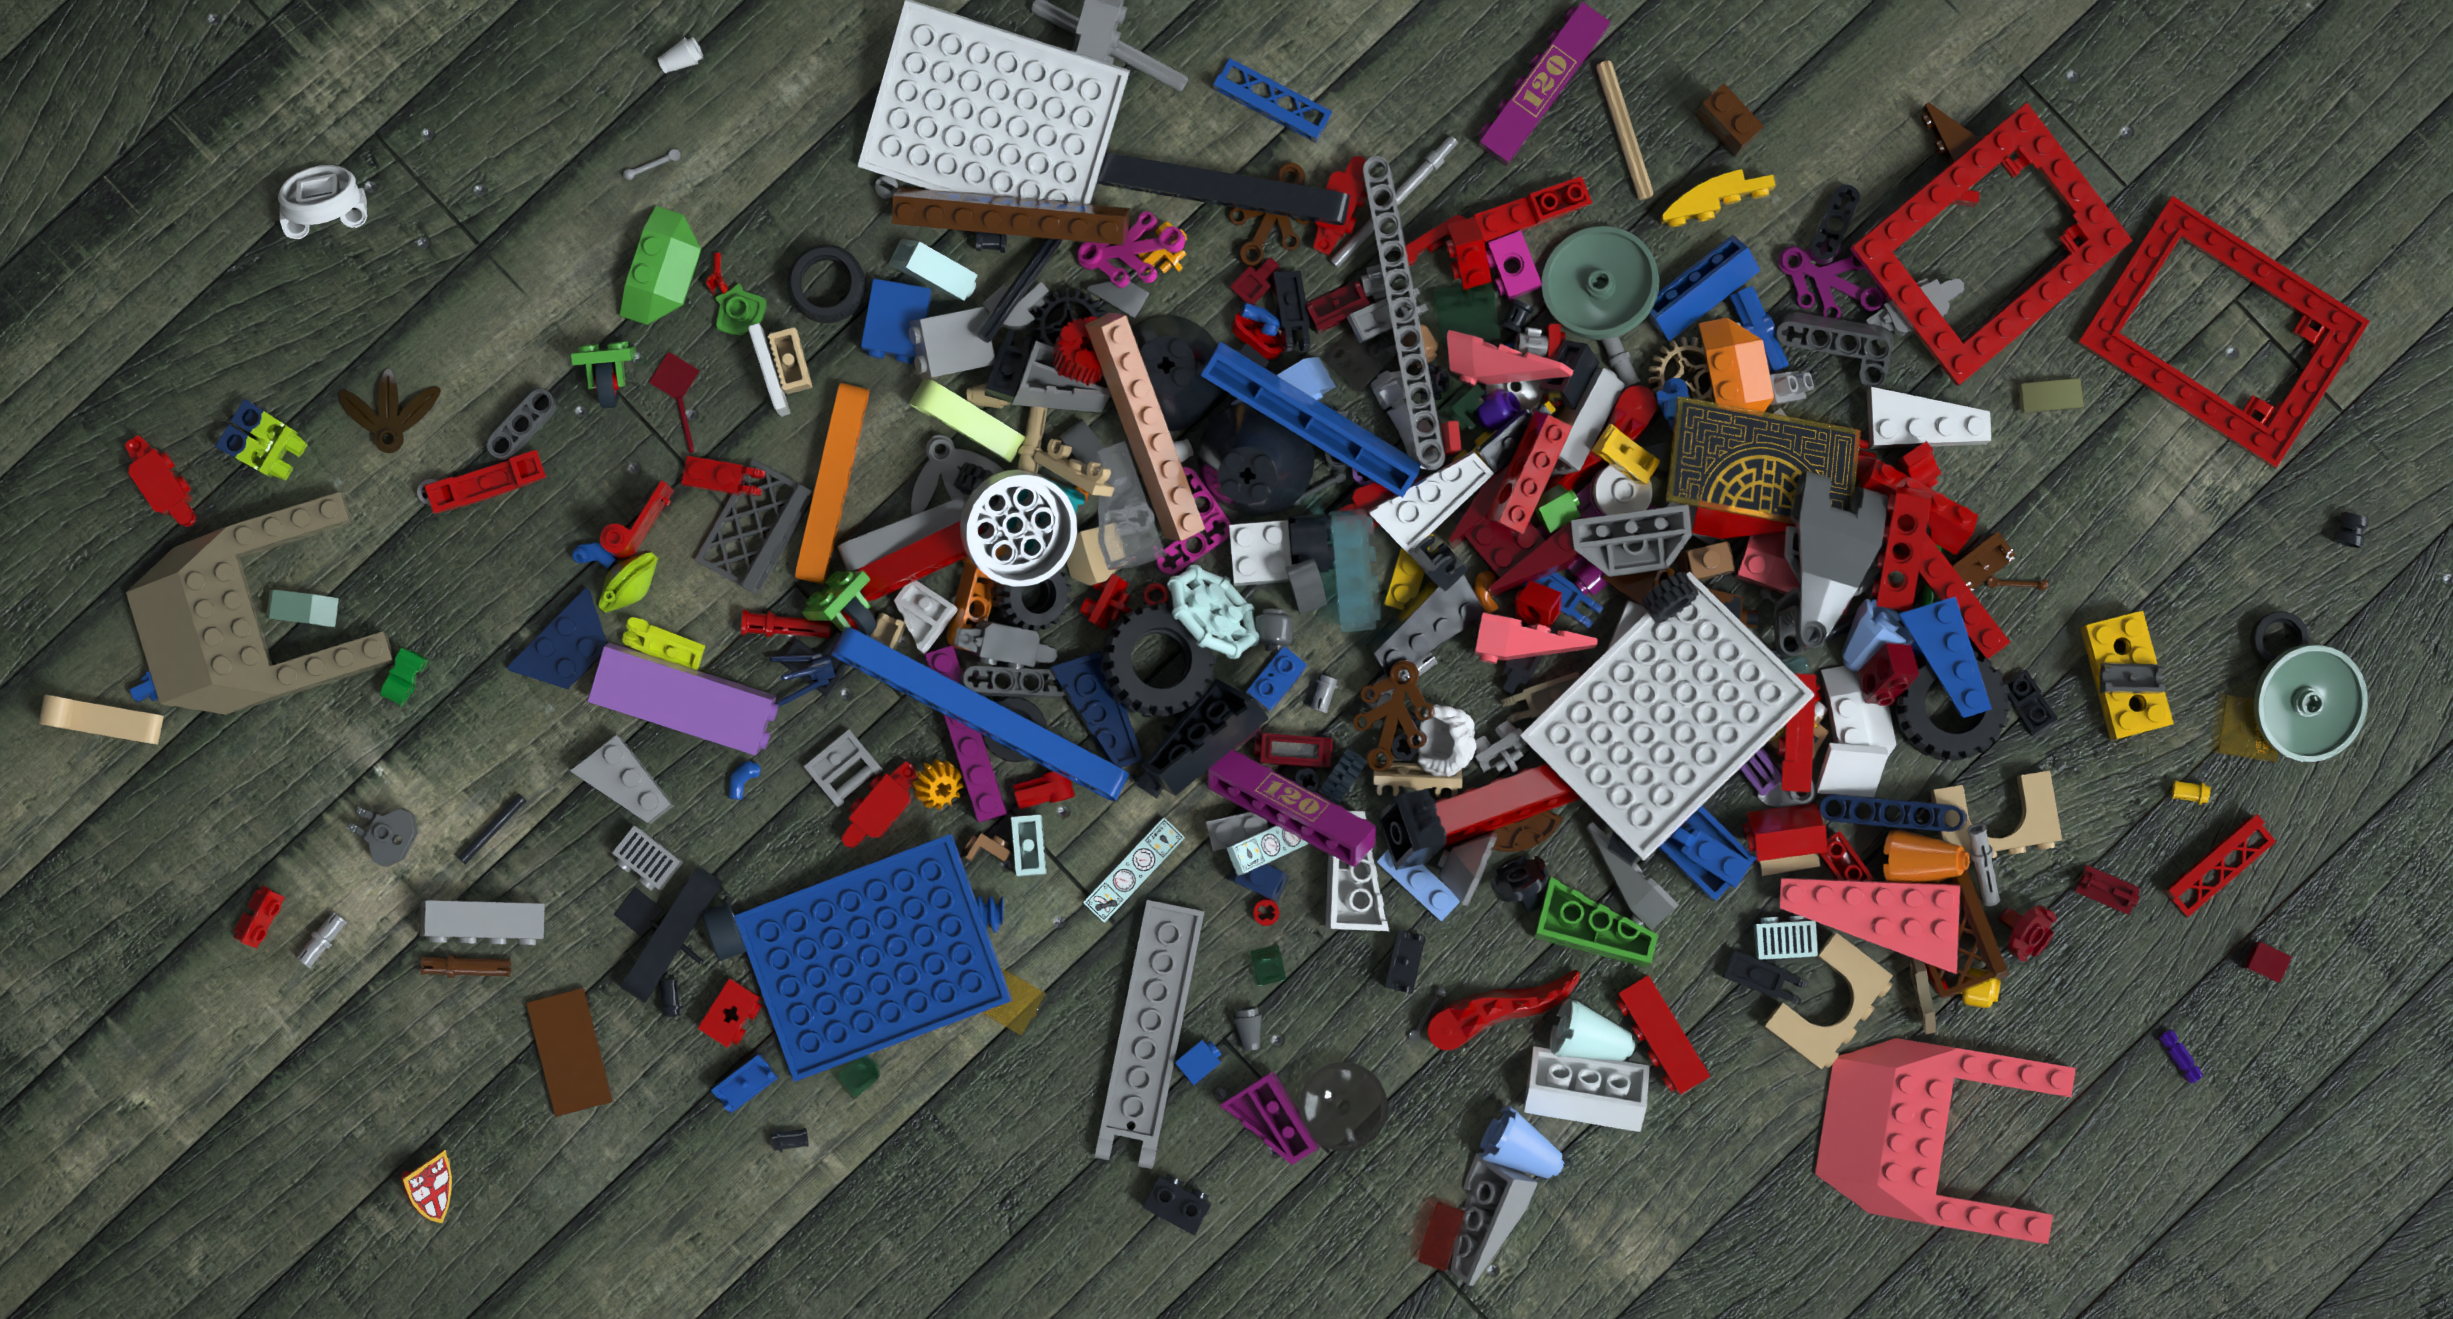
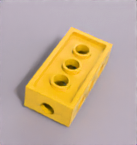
[2080,611,2174,741]

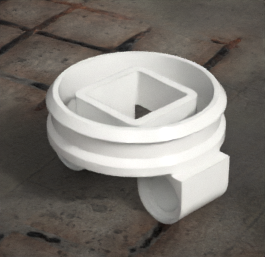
[278,165,367,239]

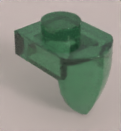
[835,1056,881,1099]

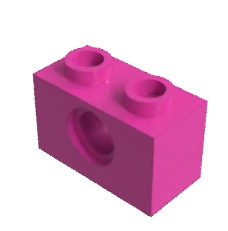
[1486,230,1542,301]

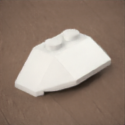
[1820,665,1896,758]

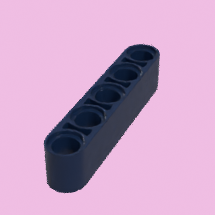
[1820,795,1968,832]

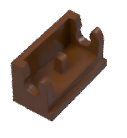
[1952,531,2015,591]

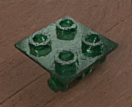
[1434,282,1501,347]

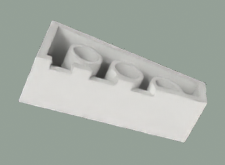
[1867,387,1991,449]
[1325,811,1389,931]

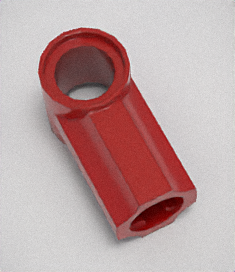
[1013,771,1075,810]

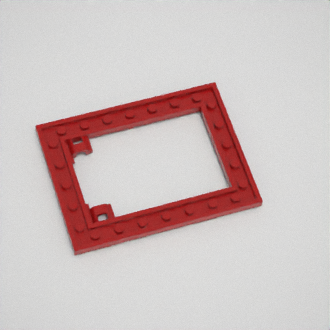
[1850,103,2133,386]
[2077,195,2370,469]

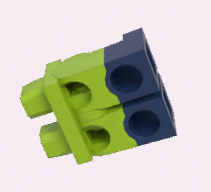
[215,399,308,481]

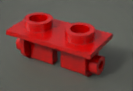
[234,885,285,949]

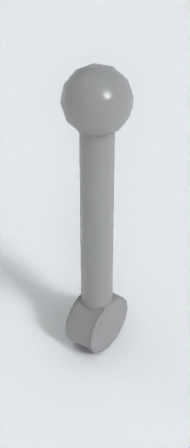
[623,149,681,180]

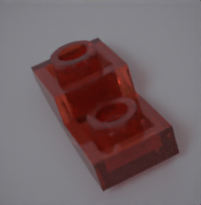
[1418,1201,1466,1271]

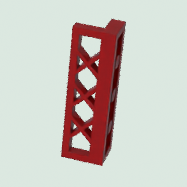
[2164,814,2277,918]

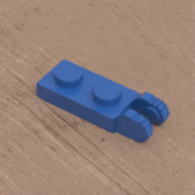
[1523,572,1603,628]

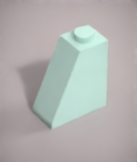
[888,239,978,301]

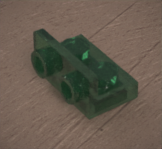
[1450,384,1485,432]

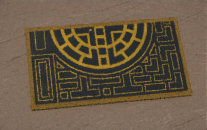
[1666,396,1861,525]

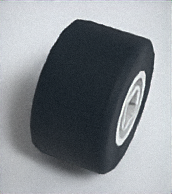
[702,903,746,961]

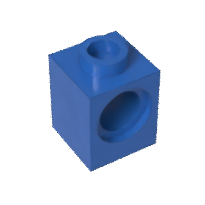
[1175,1040,1222,1085]

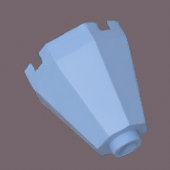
[1842,599,1914,672]

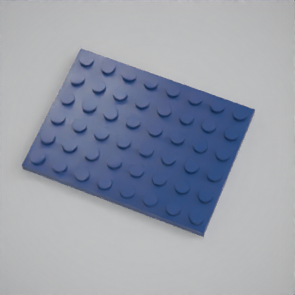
[734,834,1013,1082]

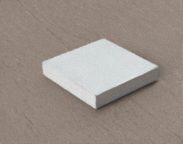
[1816,743,1888,798]

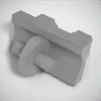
[1770,371,1814,405]
[1475,721,1528,773]

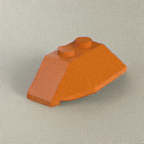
[1698,317,1774,417]

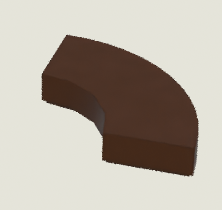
[1491,811,1563,852]

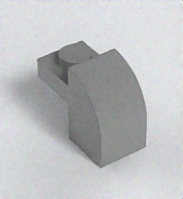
[982,282,1050,330]

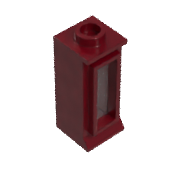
[1255,733,1333,769]

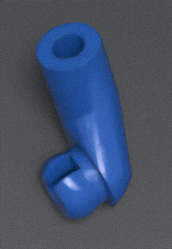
[1240,303,1280,336]
[572,542,617,570]
[728,761,761,800]

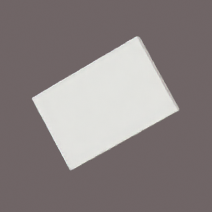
[748,323,791,417]

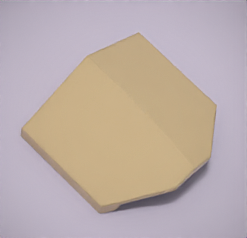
[1066,523,1125,586]

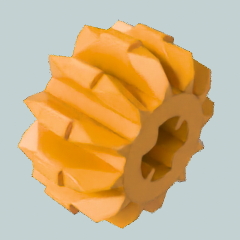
[912,759,964,810]

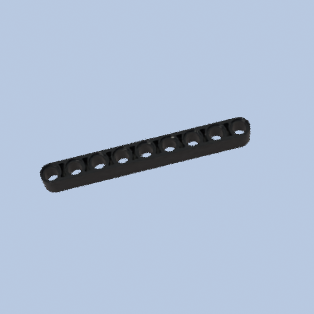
[1096,152,1350,225]

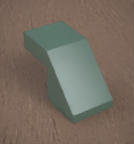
[266,590,339,627]

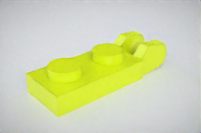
[622,617,705,670]

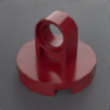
[1998,905,2057,962]

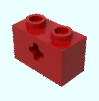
[698,979,762,1048]

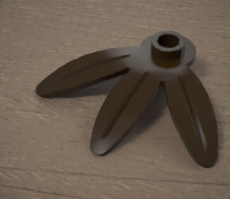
[338,368,441,453]

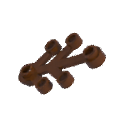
[1230,162,1311,267]
[1353,660,1435,771]

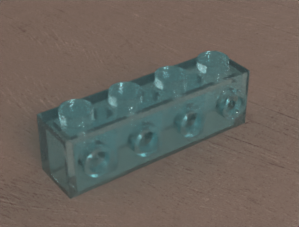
[1330,509,1381,632]

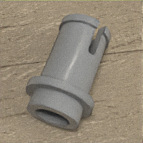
[1310,674,1339,713]

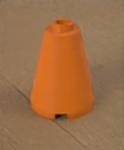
[1883,829,1969,883]

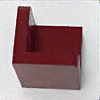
[2242,942,2292,983]

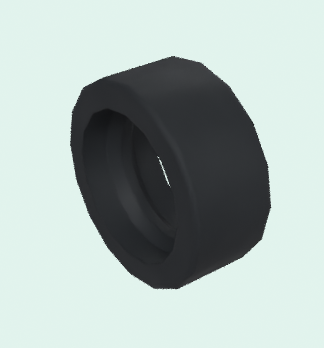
[2250,611,2310,666]

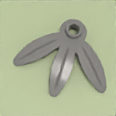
[911,434,1005,515]

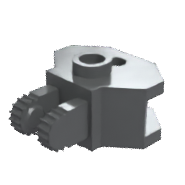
[346,806,418,867]

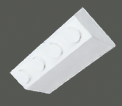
[1524,1046,1650,1132]

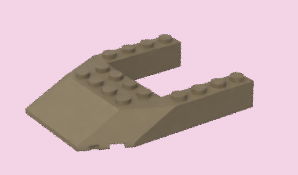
[126,492,395,715]

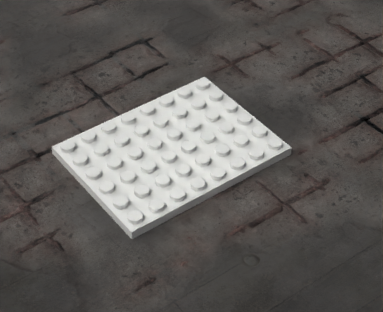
[858,0,1130,204]
[1520,572,1815,861]

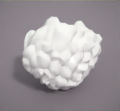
[1417,704,1477,777]

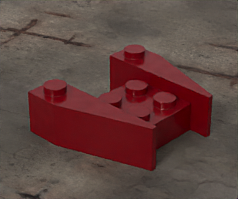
[1449,460,1582,597]

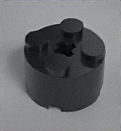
[1288,514,1335,573]

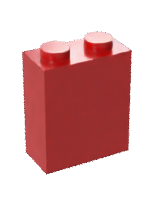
[1742,803,1828,862]

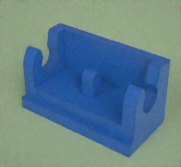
[711,1054,779,1113]

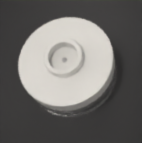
[1590,464,1652,516]

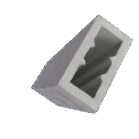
[1549,368,1625,478]

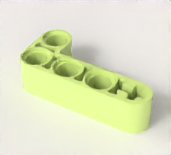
[909,378,1025,463]

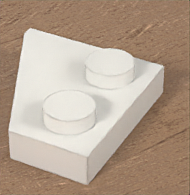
[894,581,958,655]

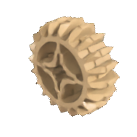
[1648,337,1714,407]

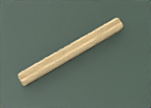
[1596,60,1654,200]

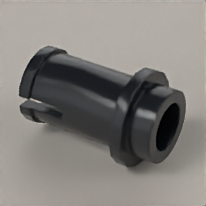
[659,980,683,1017]
[772,1128,809,1153]

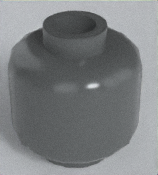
[1255,609,1293,652]

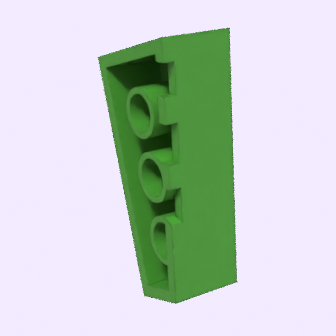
[1534,877,1658,968]

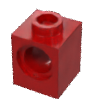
[1514,580,1562,629]

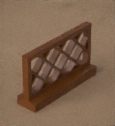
[1925,870,2010,1000]

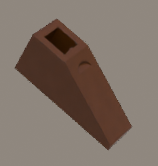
[1921,102,1996,174]

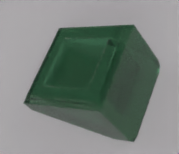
[1250,945,1287,986]

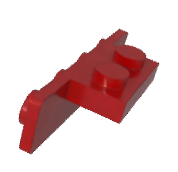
[1778,673,1816,792]

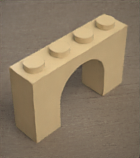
[1930,771,2062,858]
[1762,932,1893,1070]

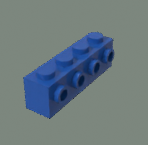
[1648,235,1761,341]

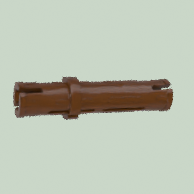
[421,955,511,978]

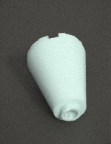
[1550,999,1635,1061]

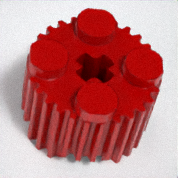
[1052,316,1104,386]

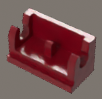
[1306,280,1370,334]

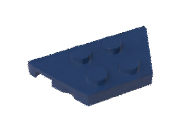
[507,588,608,690]

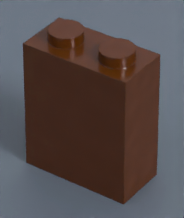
[1696,83,1764,157]

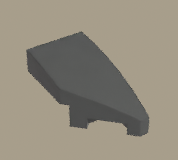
[1084,278,1149,318]

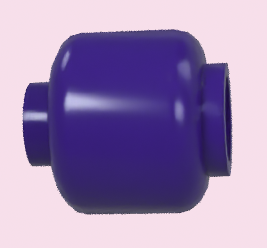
[1476,389,1521,432]

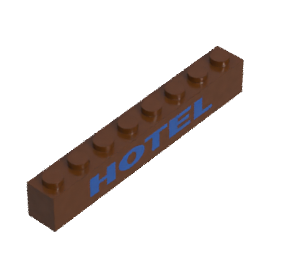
[892,187,1130,245]

